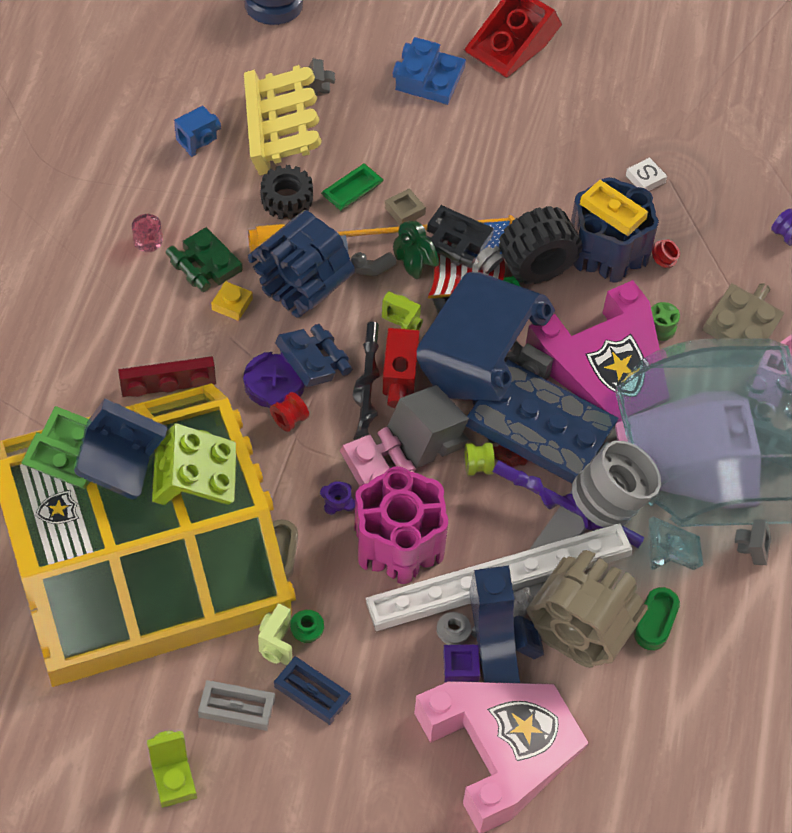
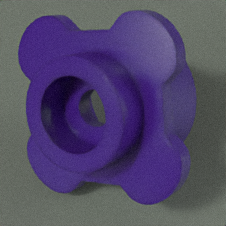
[320,481,355,515]

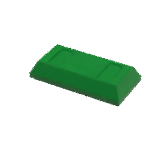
[321,163,384,211]

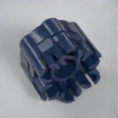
[571,177,659,283]
[248,210,355,318]

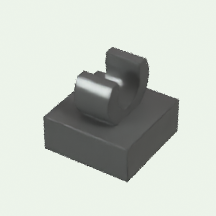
[304,58,335,95]
[735,519,771,565]

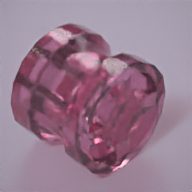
[132,214,163,252]

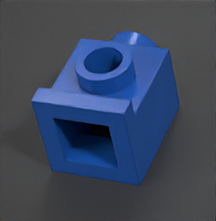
[174,105,221,157]

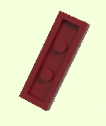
[118,356,216,397]

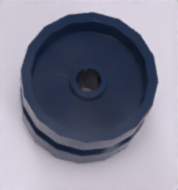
[244,0,303,25]

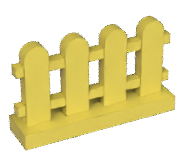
[244,65,321,176]

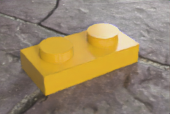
[580,180,648,236]

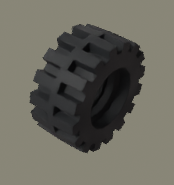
[260,165,313,220]

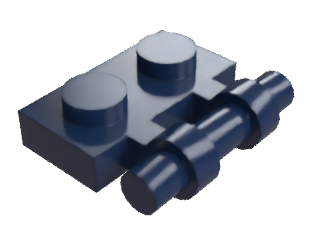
[275,324,353,387]

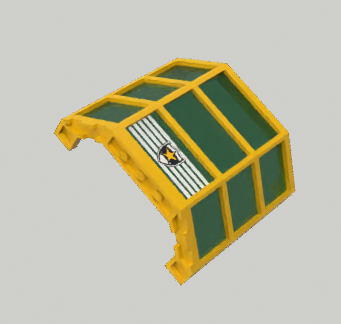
[0,383,296,687]

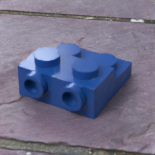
[393,37,466,105]

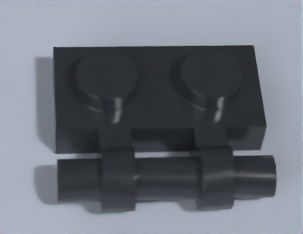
[426,205,494,268]

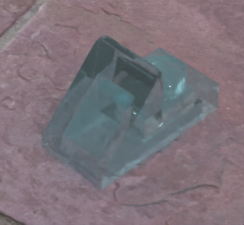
[648,516,703,570]

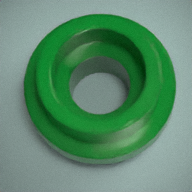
[290,609,324,643]

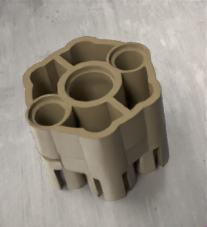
[526,550,648,668]

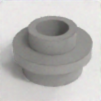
[476,246,504,274]
[437,612,471,645]

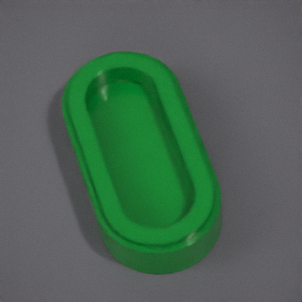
[634,587,680,650]

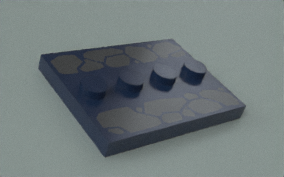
[466,360,619,484]

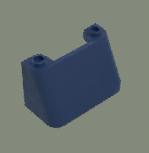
[417,272,555,401]

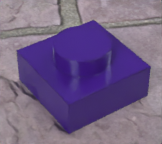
[443,645,480,682]

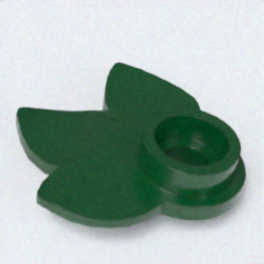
[393,221,439,279]

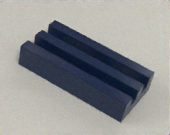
[274,656,351,725]

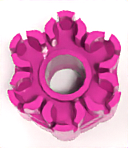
[354,466,449,584]

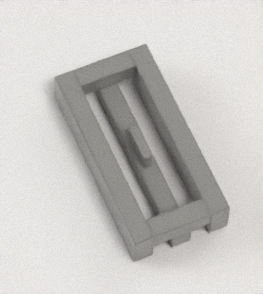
[198,680,275,731]

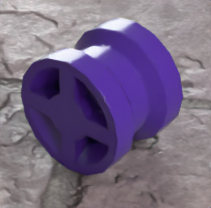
[771,208,792,246]

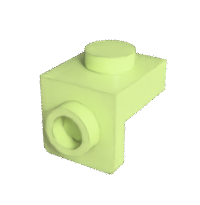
[258,603,292,665]

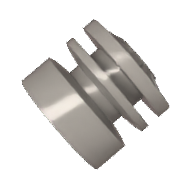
[572,441,661,528]

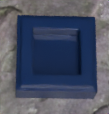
[513,615,544,659]

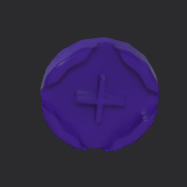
[243,352,305,408]

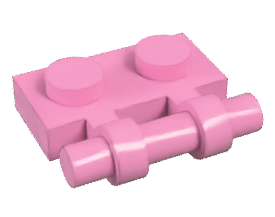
[340,427,416,486]

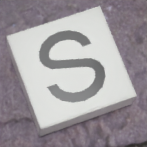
[626,158,667,191]

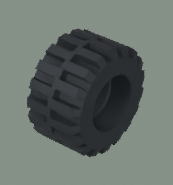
[499,206,582,284]

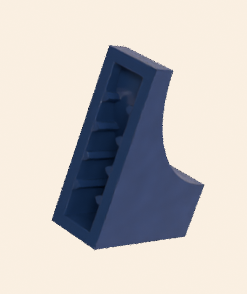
[469,565,520,683]

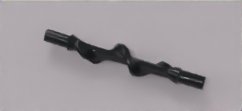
[353,322,380,441]

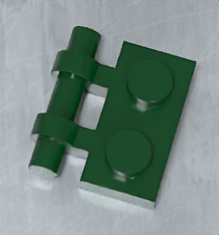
[165,227,243,292]

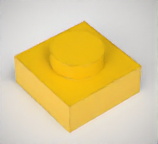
[211,281,253,321]

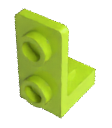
[147,731,197,808]

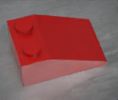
[464,0,562,78]

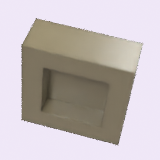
[385,188,426,225]

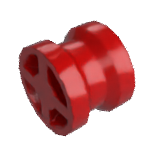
[270,392,310,432]

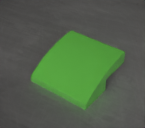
[21,406,91,490]

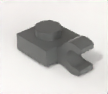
[504,340,553,380]

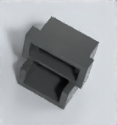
[387,385,469,469]

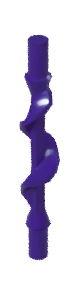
[492,460,644,549]

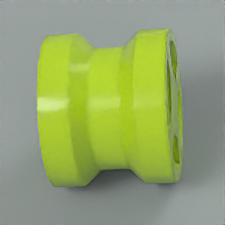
[464,442,494,476]

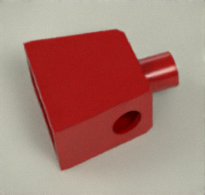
[382,328,420,408]

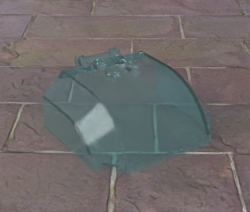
[615,338,792,527]

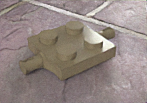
[702,283,784,362]

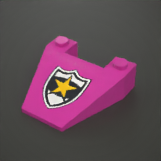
[525,280,670,422]

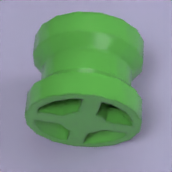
[651,302,680,341]

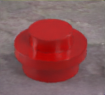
[652,239,680,268]

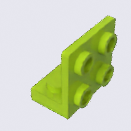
[152,423,236,505]

